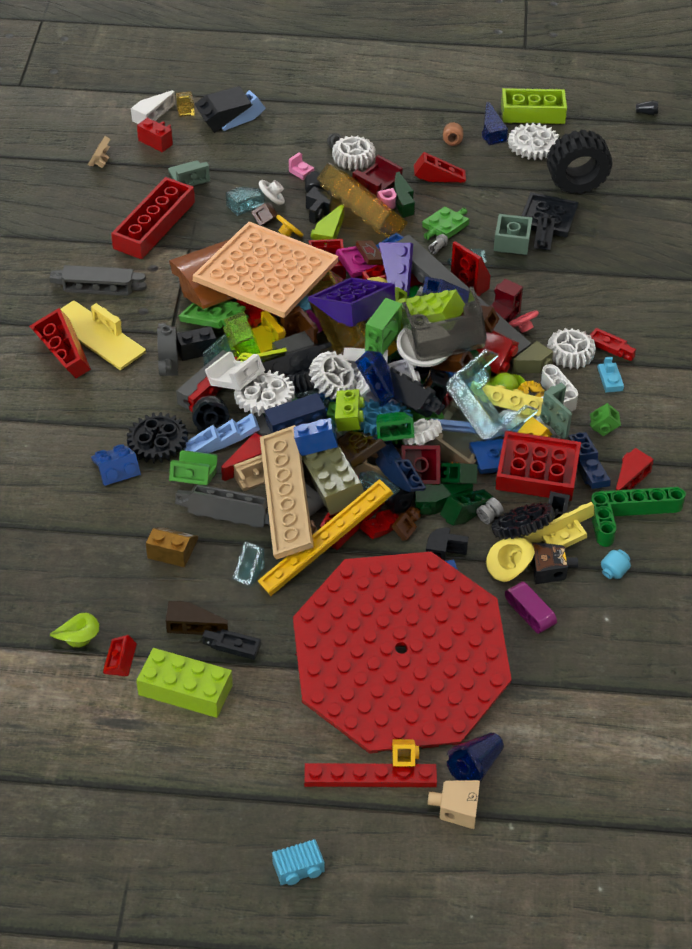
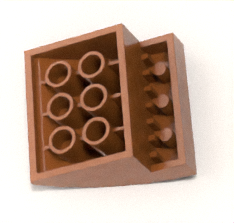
[169,239,233,309]

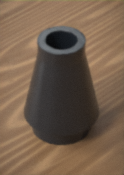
[636,100,658,116]

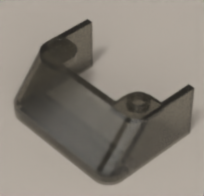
[402,286,487,361]

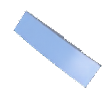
[183,413,260,454]

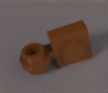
[391,506,421,541]

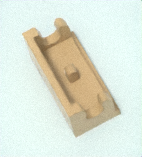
[234,455,265,492]

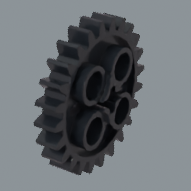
[127,412,188,464]
[491,502,555,540]

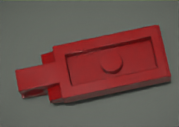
[590,328,636,361]

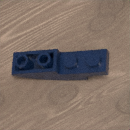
[568,432,611,489]
[373,437,426,492]

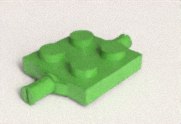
[422,206,469,240]

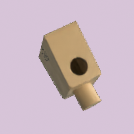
[428,780,480,829]

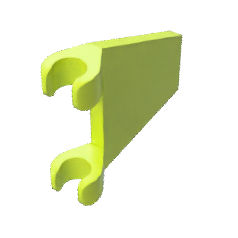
[236,348,287,361]

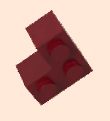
[491,279,523,323]

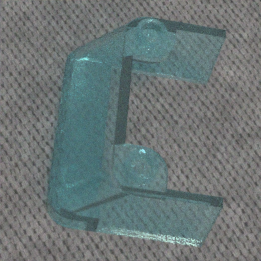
[446,349,538,440]

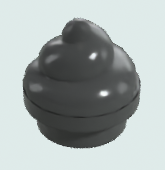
[327,133,342,149]

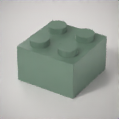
[494,214,532,255]

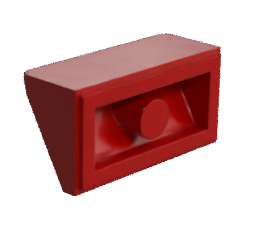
[103,635,137,676]

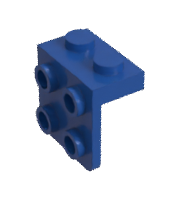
[91,444,141,486]

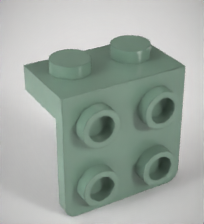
[540,382,572,439]

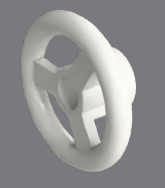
[259,180,285,205]

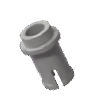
[428,234,448,254]

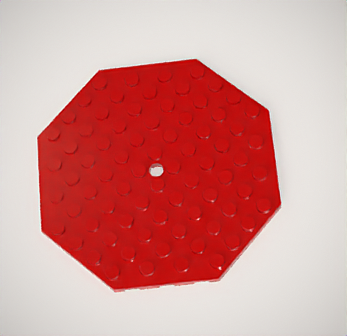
[293,552,512,754]

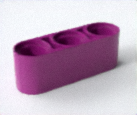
[505,582,557,634]

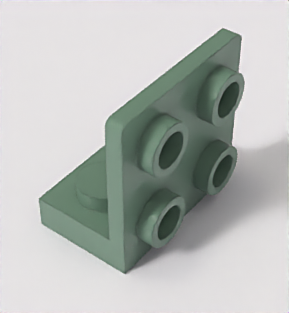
[168,160,210,186]

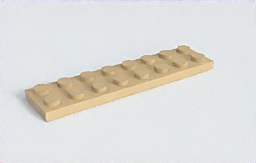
[260,425,314,560]

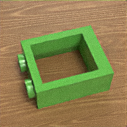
[365,298,402,357]

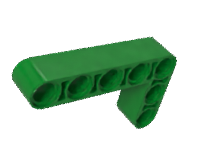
[591,487,686,547]

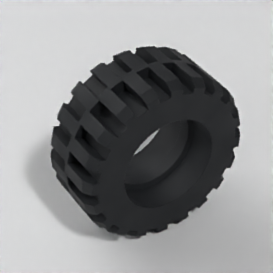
[547,130,613,194]

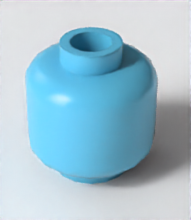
[601,549,631,579]

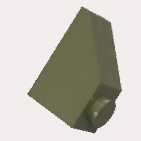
[512,341,553,373]

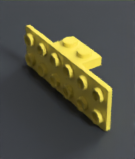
[61,301,146,370]

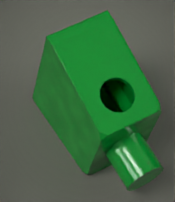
[376,412,415,441]

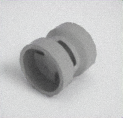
[476,498,504,524]

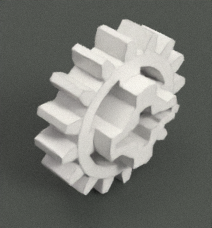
[402,418,443,445]

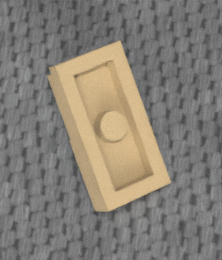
[88,136,110,168]

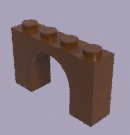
[430,304,500,374]

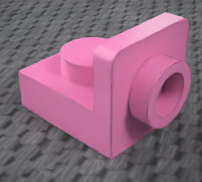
[289,152,314,180]

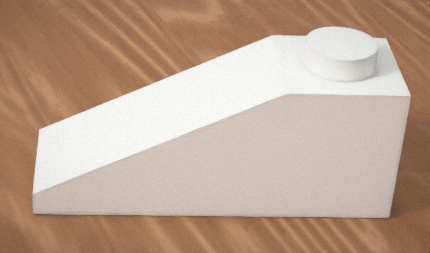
[131,90,176,124]

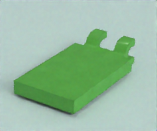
[179,301,249,332]

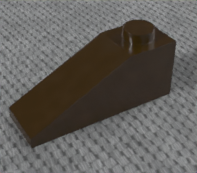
[166,601,229,635]

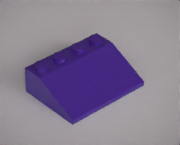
[308,277,396,327]

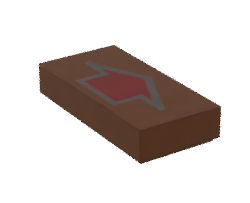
[356,240,383,265]

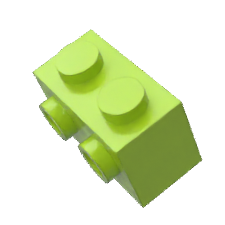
[335,389,365,432]

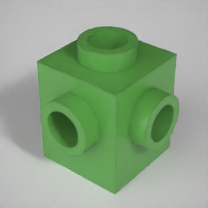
[590,403,621,436]

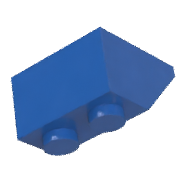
[294,418,338,456]

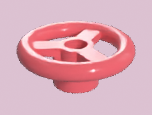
[509,310,539,333]

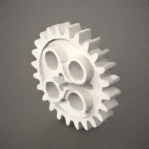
[508,123,559,160]
[234,370,295,416]

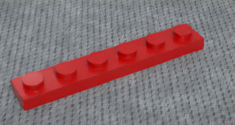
[304,763,437,787]

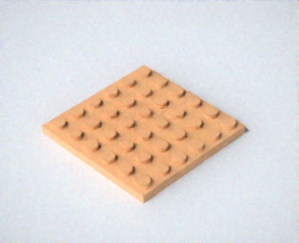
[193,222,338,318]

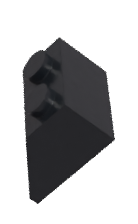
[177,326,217,361]

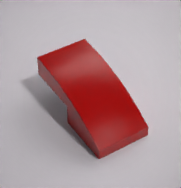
[359,510,399,539]

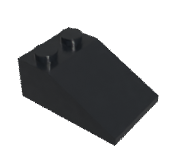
[194,86,252,133]

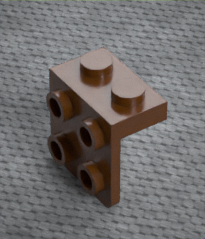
[281,306,318,345]

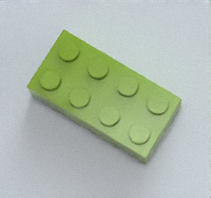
[501,88,567,124]
[394,290,466,339]
[136,648,233,718]

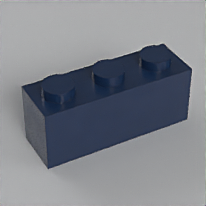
[264,393,327,433]

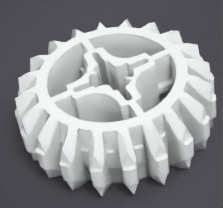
[332,135,375,171]
[547,328,596,370]
[309,351,358,400]

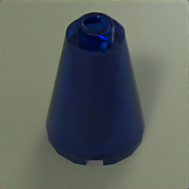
[446,732,504,782]

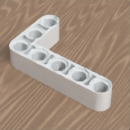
[497,364,578,427]

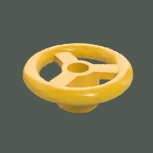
[276,215,304,238]

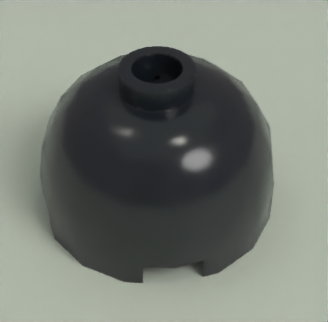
[192,396,230,432]

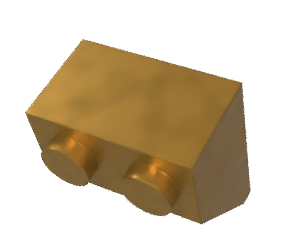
[146,527,198,568]

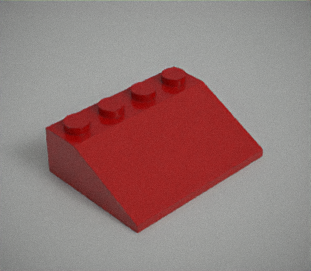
[495,431,581,501]

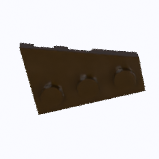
[337,431,386,467]

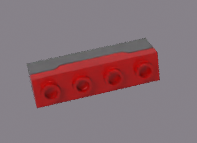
[176,350,240,412]

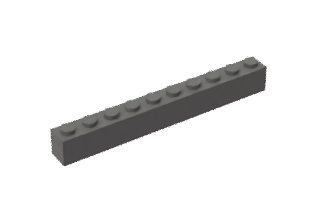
[396,234,531,364]

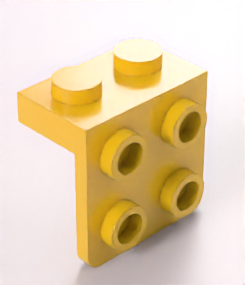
[238,311,286,354]

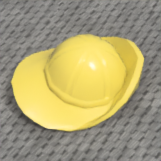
[486,537,535,582]

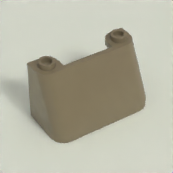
[424,388,499,464]

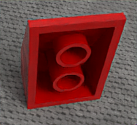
[451,241,491,296]

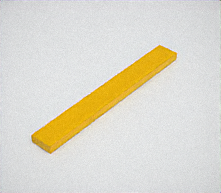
[258,479,393,596]

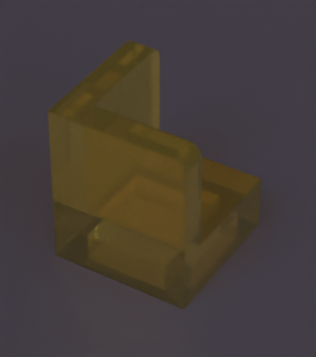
[176,91,195,117]

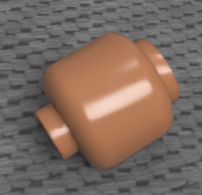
[443,122,464,146]

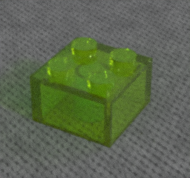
[223,312,262,362]

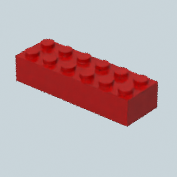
[111,177,195,260]

